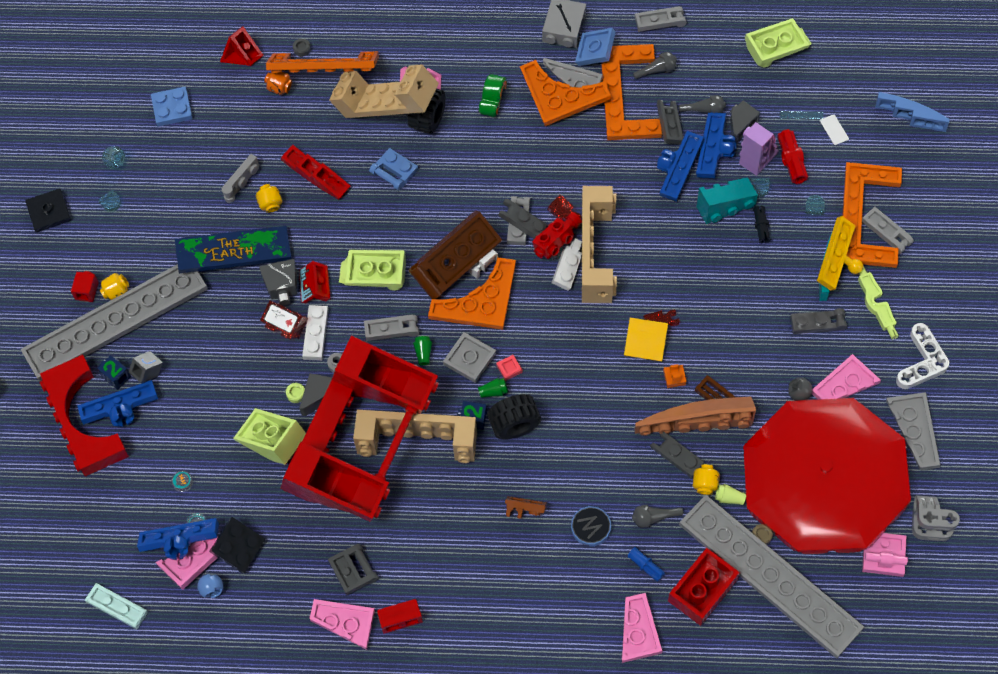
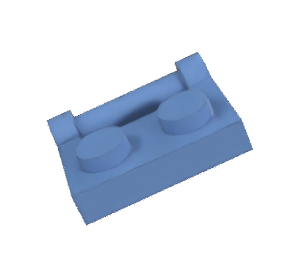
[369,148,418,191]

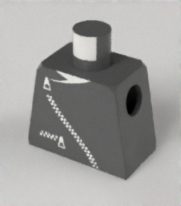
[259,259,297,306]

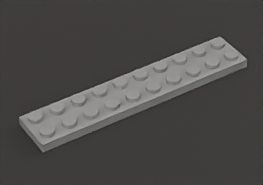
[21,264,208,381]
[679,495,864,658]

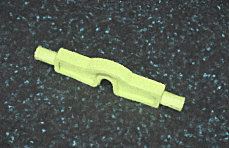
[858,266,899,340]

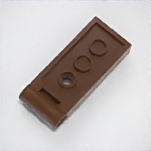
[409,210,502,299]

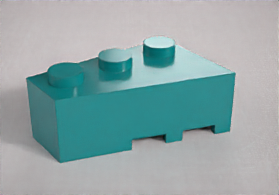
[696,177,758,224]

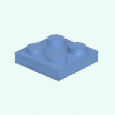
[575,28,616,66]
[151,86,193,127]

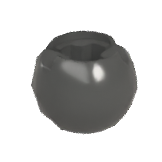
[788,377,812,401]

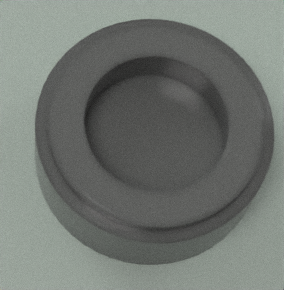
[293,39,311,57]

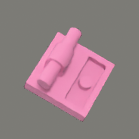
[862,533,908,577]

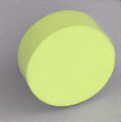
[286,383,305,403]

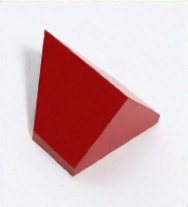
[220,26,263,66]

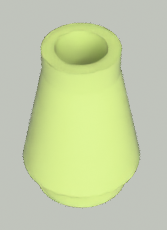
[715,484,746,505]

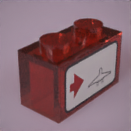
[260,300,308,340]

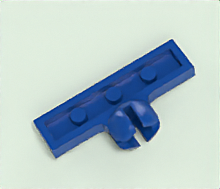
[696,112,736,178]
[657,131,704,202]
[77,380,158,427]
[137,518,219,560]

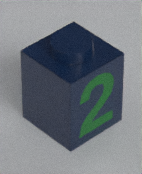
[97,355,131,390]
[457,401,487,430]

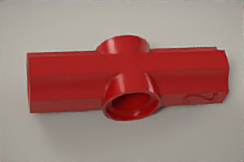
[777,129,808,184]

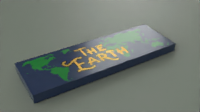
[175,226,291,274]

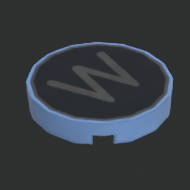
[571,506,611,546]

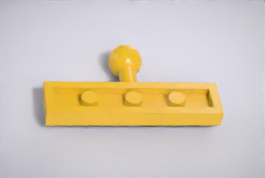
[817,216,863,291]

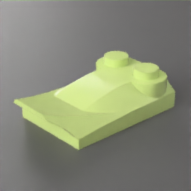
[745,18,811,67]
[339,250,406,291]

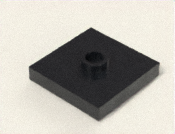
[25,188,71,232]

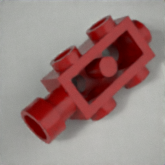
[532,212,582,259]

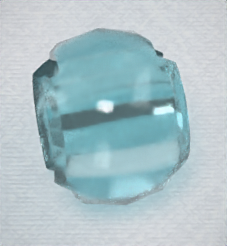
[102,146,125,168]

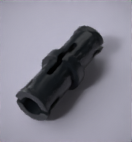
[753,206,771,244]

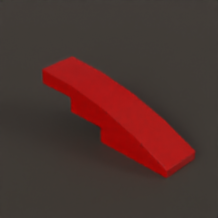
[280,145,350,200]

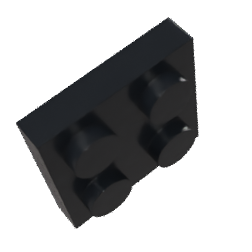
[209,517,265,574]

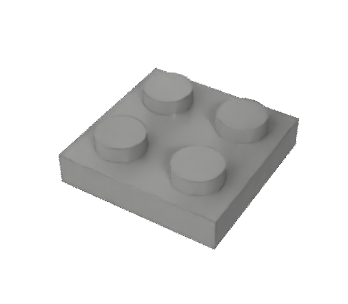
[443,332,496,383]

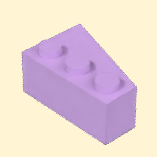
[739,122,779,176]

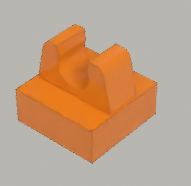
[663,364,686,388]

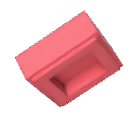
[496,355,522,381]

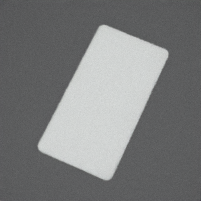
[820,115,849,145]

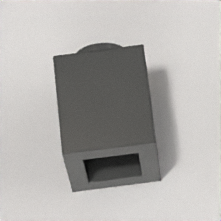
[129,351,163,384]

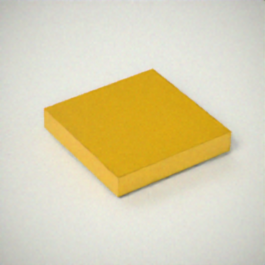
[624,318,668,362]

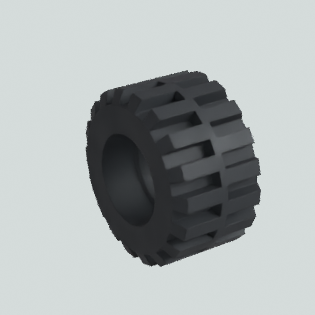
[407,88,446,134]
[487,394,541,440]

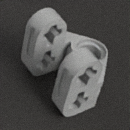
[912,495,960,541]

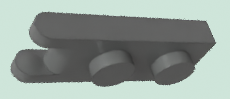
[657,100,683,144]
[498,199,547,239]
[650,432,704,479]

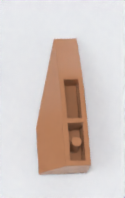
[635,396,756,435]

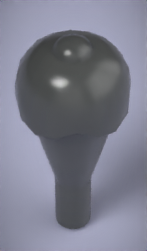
[633,52,677,79]
[679,95,726,113]
[632,505,684,528]

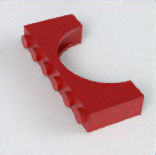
[40,355,129,476]

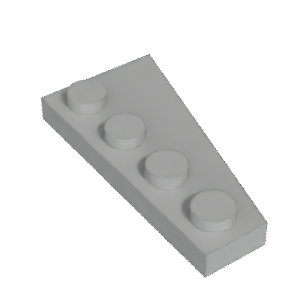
[886,392,940,470]

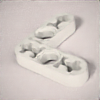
[896,323,949,389]

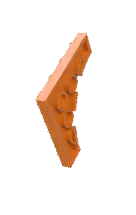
[520,60,612,126]
[428,257,516,330]

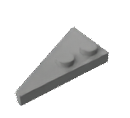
[543,58,603,108]

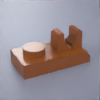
[505,496,547,519]

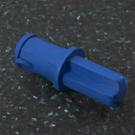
[627,547,665,581]

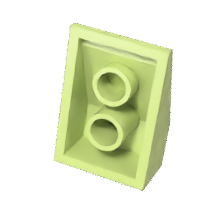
[233,408,306,465]

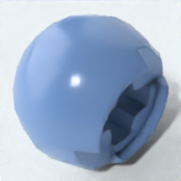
[197,574,223,598]

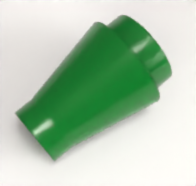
[413,336,432,366]
[478,377,508,398]

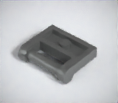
[328,544,379,596]

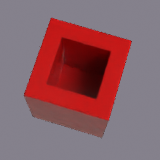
[71,271,99,302]

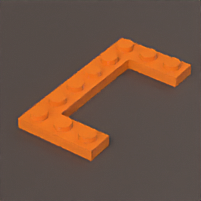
[601,44,662,140]
[266,51,379,73]
[842,162,902,268]

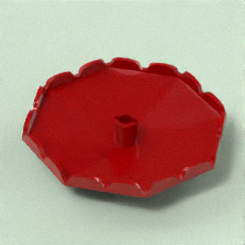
[743,398,911,554]

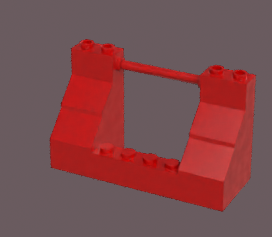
[280,336,439,522]

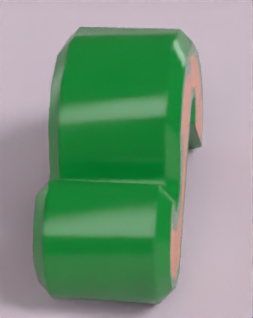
[478,74,507,117]

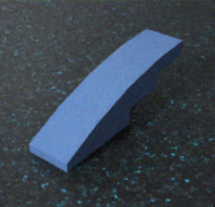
[875,92,950,132]

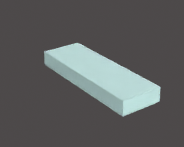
[85,583,148,630]

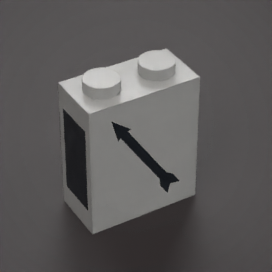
[542,0,586,48]

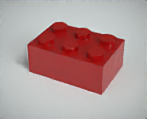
[668,548,740,626]

